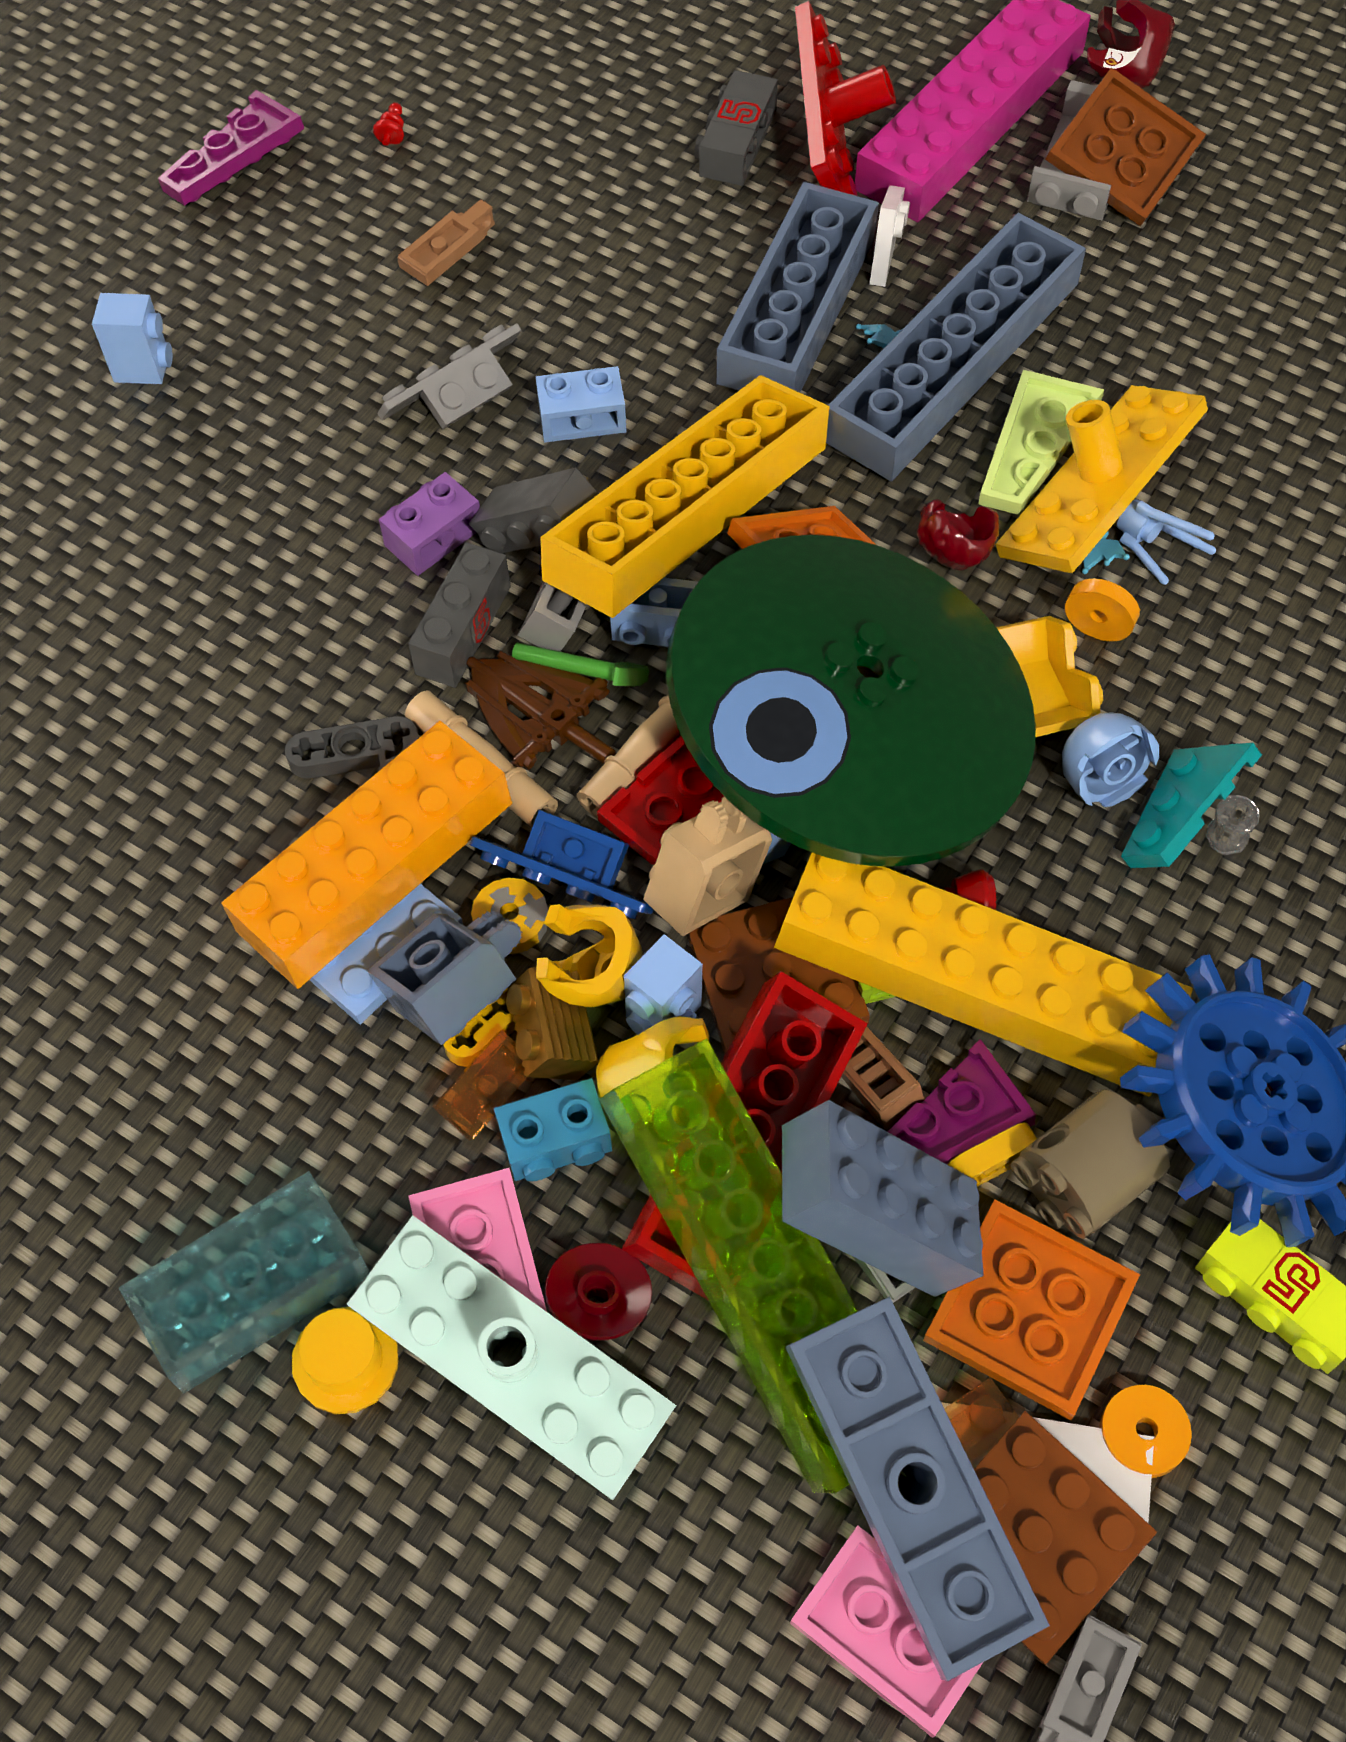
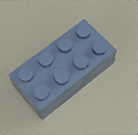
[782,1100,984,1297]

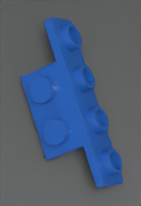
[469,810,653,919]

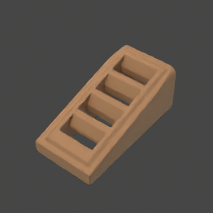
[841,1027,924,1131]

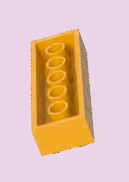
[221,721,512,989]

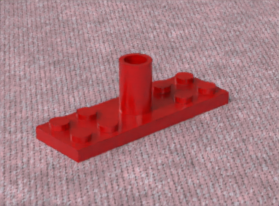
[795,1,896,196]

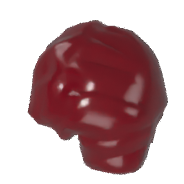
[917,499,999,571]

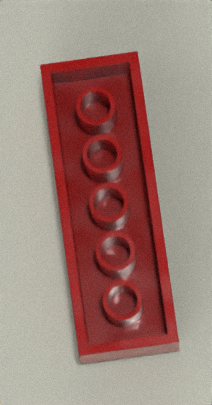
[621,971,868,1303]

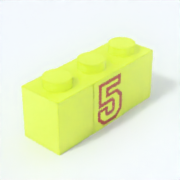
[1195,1219,1346,1374]

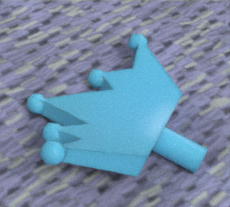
[856,324,904,348]
[1082,531,1130,574]

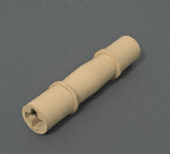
[405,690,558,828]
[577,694,680,818]

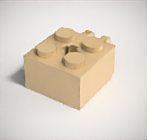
[643,795,772,936]

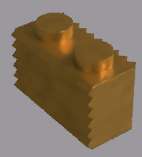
[506,967,599,1080]

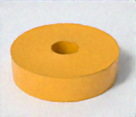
[1065,578,1140,641]
[1099,1385,1192,1478]

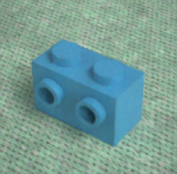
[494,1078,612,1181]

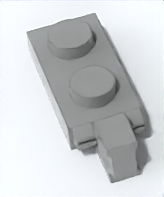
[1037,1614,1142,1742]

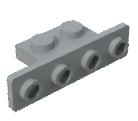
[377,323,522,429]

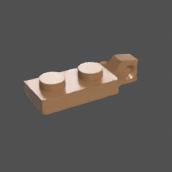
[397,199,495,286]

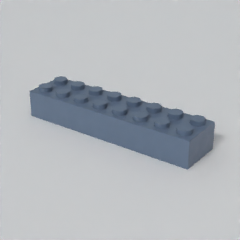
[826,212,1086,482]

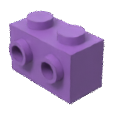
[379,472,480,576]

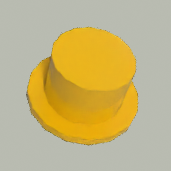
[292,1307,399,1414]

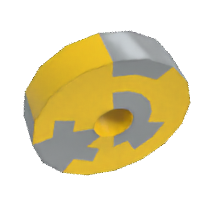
[471,878,548,954]

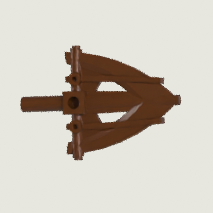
[466,651,616,770]

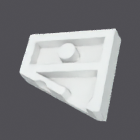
[870,185,910,287]

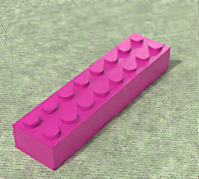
[855,0,1091,223]

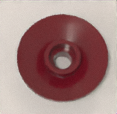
[545,1243,652,1340]

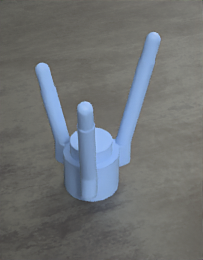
[1117,499,1216,585]

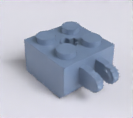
[366,910,522,1045]

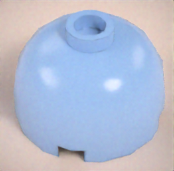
[1062,712,1159,807]

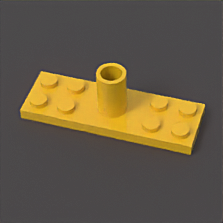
[995,385,1208,573]

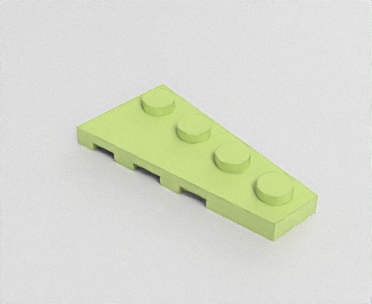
[978,370,1104,515]

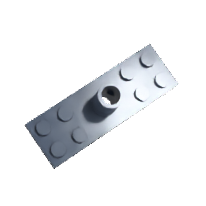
[785,1296,1050,1681]

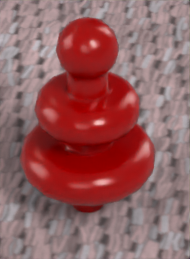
[373,102,404,146]

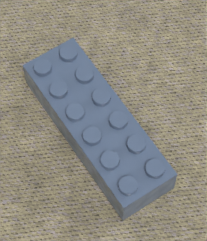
[716,181,879,392]

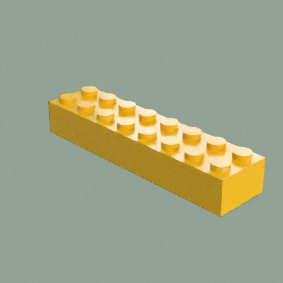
[540,375,830,618]
[774,852,1193,1097]

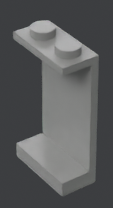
[1027,80,1111,221]

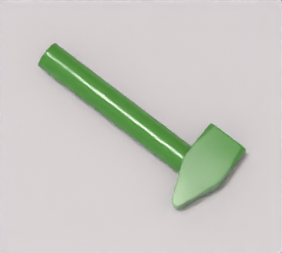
[512,643,649,686]

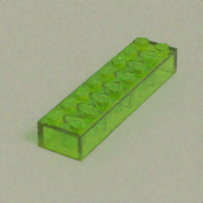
[599,1038,858,1494]

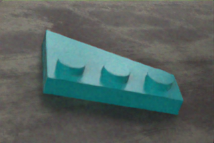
[1121,742,1262,868]

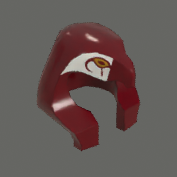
[1087,0,1175,89]

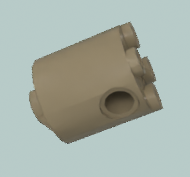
[1011,1089,1170,1239]

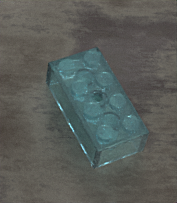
[119,1171,370,1394]

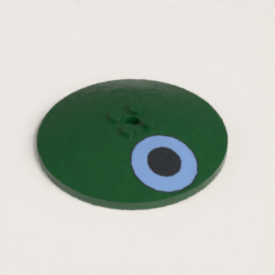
[666,535,1036,866]

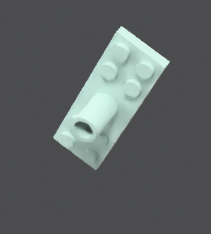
[347,1215,677,1501]

